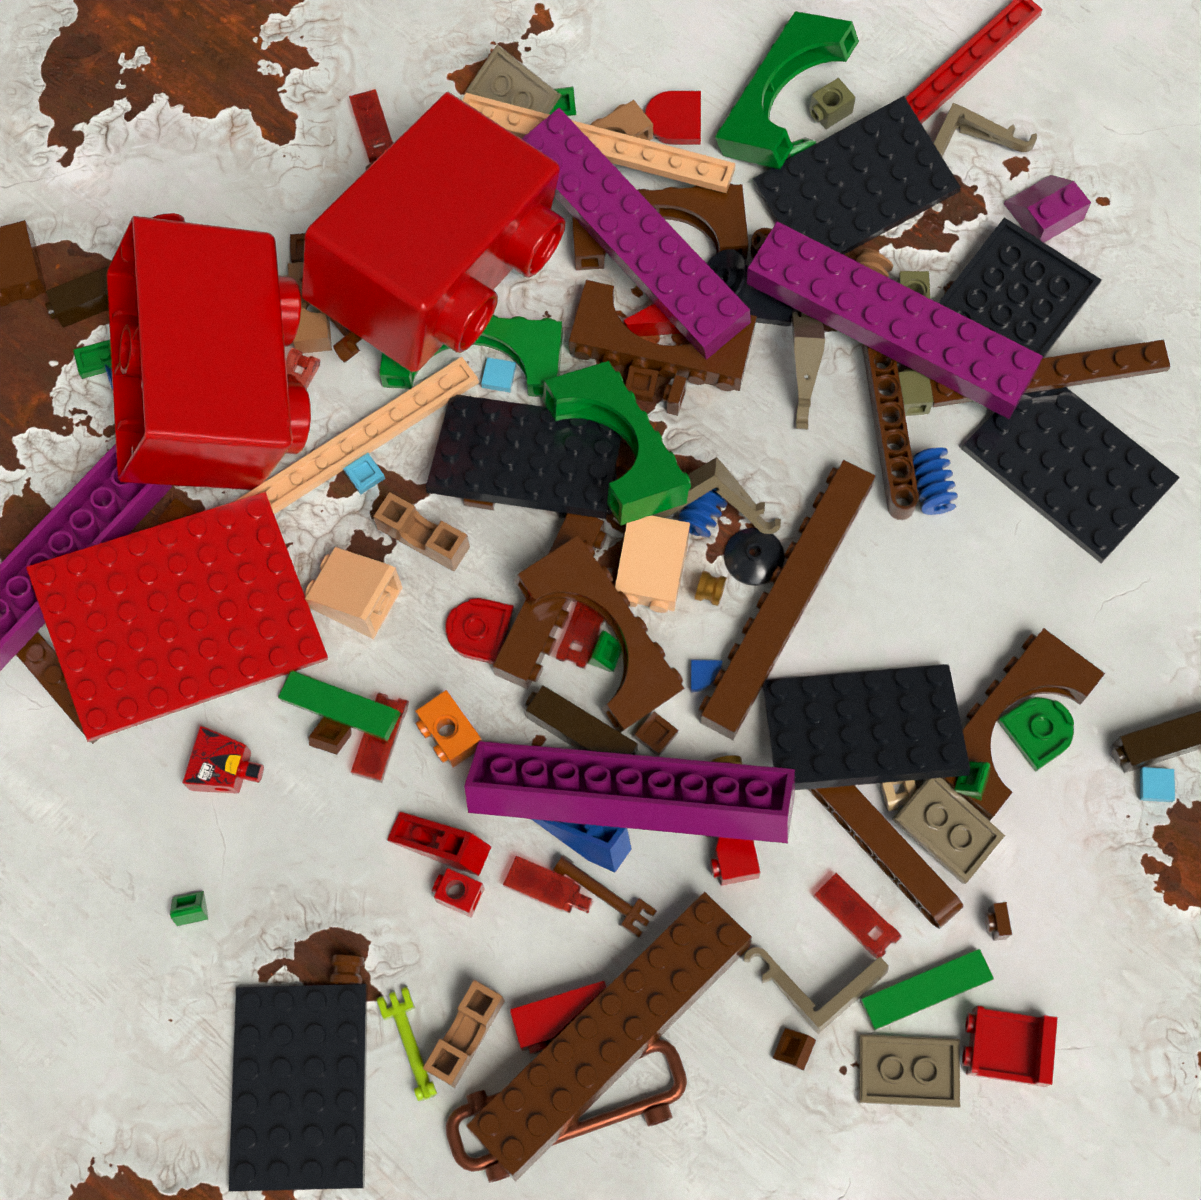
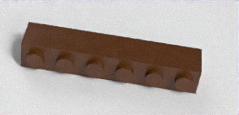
[493,514,607,689]

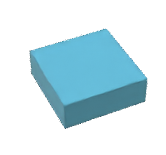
[481,357,516,393]
[343,453,385,495]
[1140,767,1175,802]

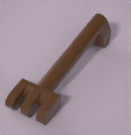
[552,854,657,938]

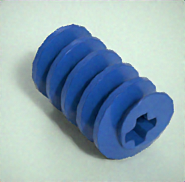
[913,447,958,515]
[678,488,727,538]

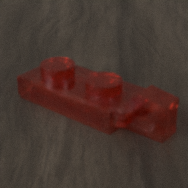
[503,856,594,913]

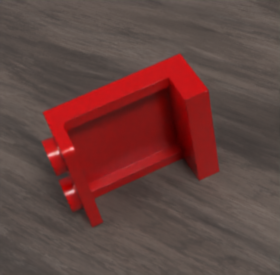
[962,1005,1058,1087]

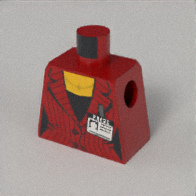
[182,726,264,794]

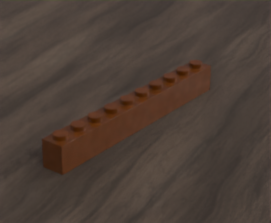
[698,459,876,740]

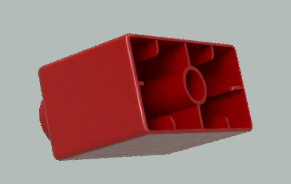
[302,92,566,372]
[107,216,311,490]

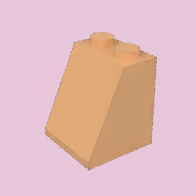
[615,516,690,613]
[305,547,403,639]

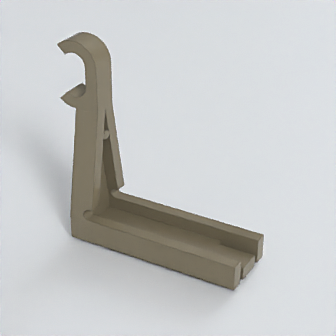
[934,103,1037,157]
[791,312,825,430]
[651,457,781,534]
[744,947,889,1034]

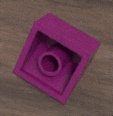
[1004,175,1091,243]

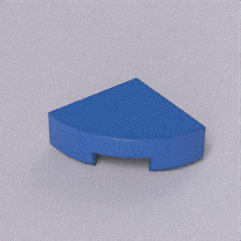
[691,660,722,693]

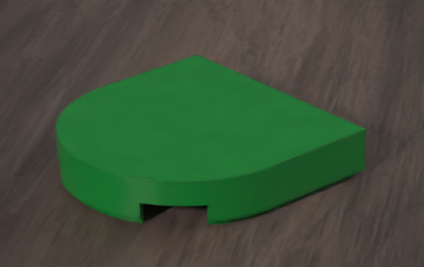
[997,697,1074,772]

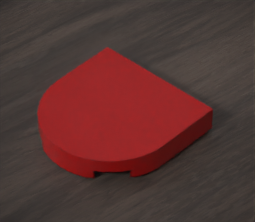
[645,91,701,145]
[445,598,514,664]

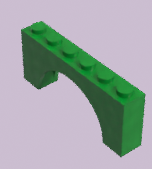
[715,11,859,169]
[380,315,563,397]
[543,361,691,525]

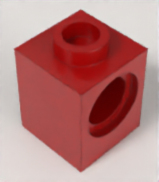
[432,868,485,918]

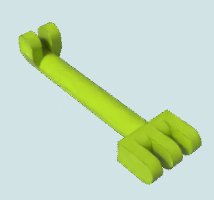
[376,986,437,1101]

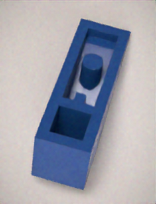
[531,819,632,873]

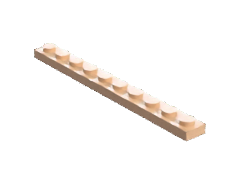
[463,93,735,193]
[236,357,479,514]

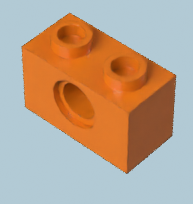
[415,690,482,768]

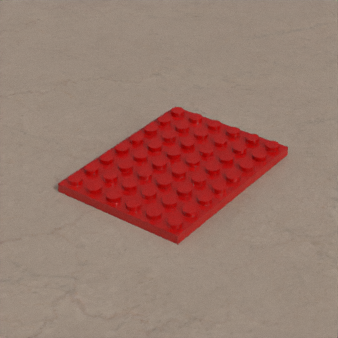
[26,492,328,742]

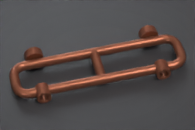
[446,1039,687,1183]

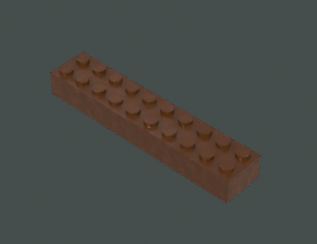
[466,892,752,1182]

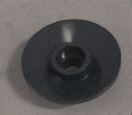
[707,249,747,295]
[724,528,785,586]

